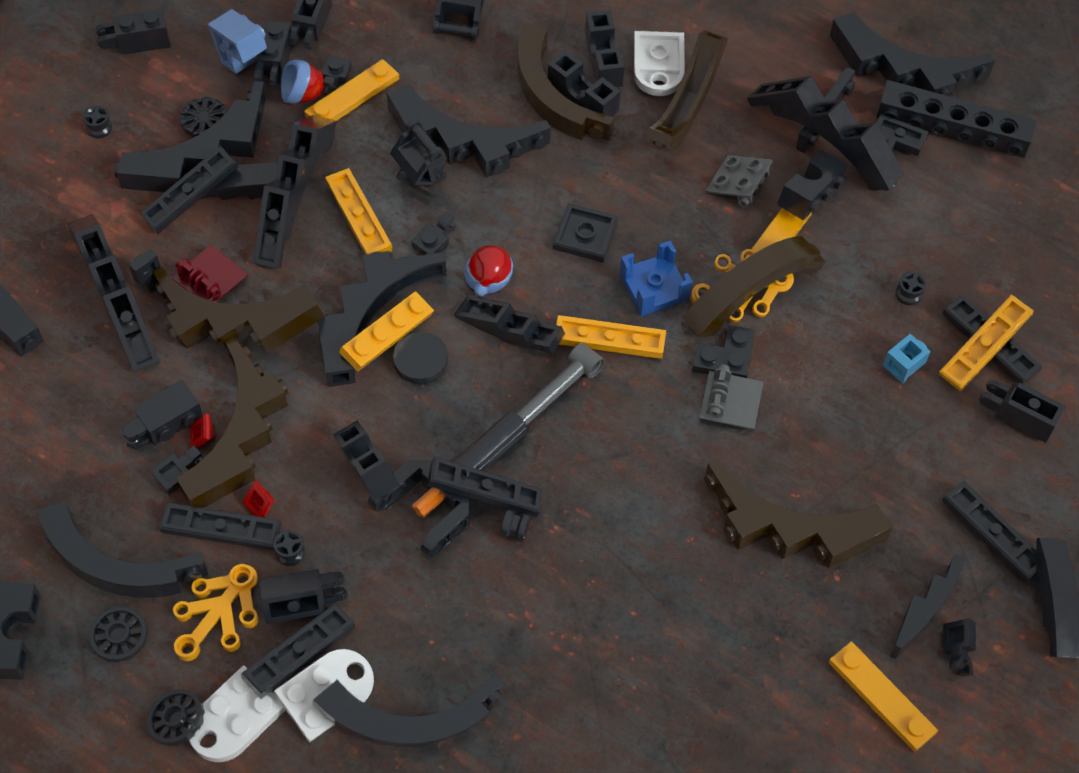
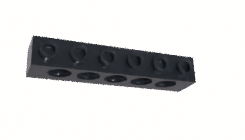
[876,80,1037,158]

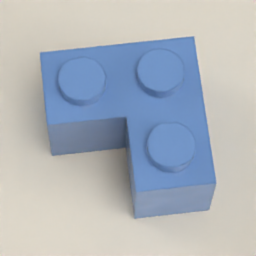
[208,9,267,73]

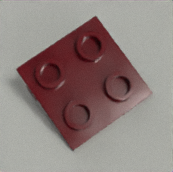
[171,245,248,302]

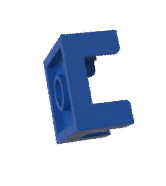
[619,241,693,316]

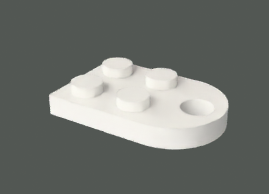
[634,31,685,96]
[274,649,374,743]
[188,665,286,762]

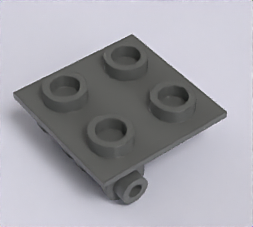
[705,155,773,208]
[699,365,764,430]

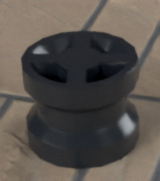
[83,106,112,139]
[896,271,926,306]
[500,509,531,542]
[274,530,305,566]

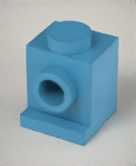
[883,334,930,384]

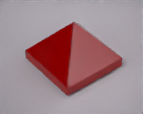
[190,414,216,449]
[242,481,275,518]

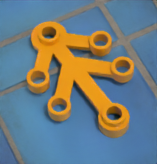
[690,249,794,323]
[173,564,259,661]

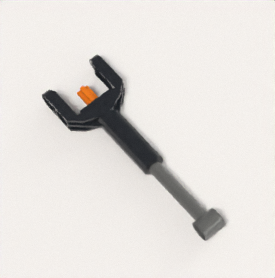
[368,342,605,558]

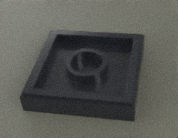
[553,203,618,262]

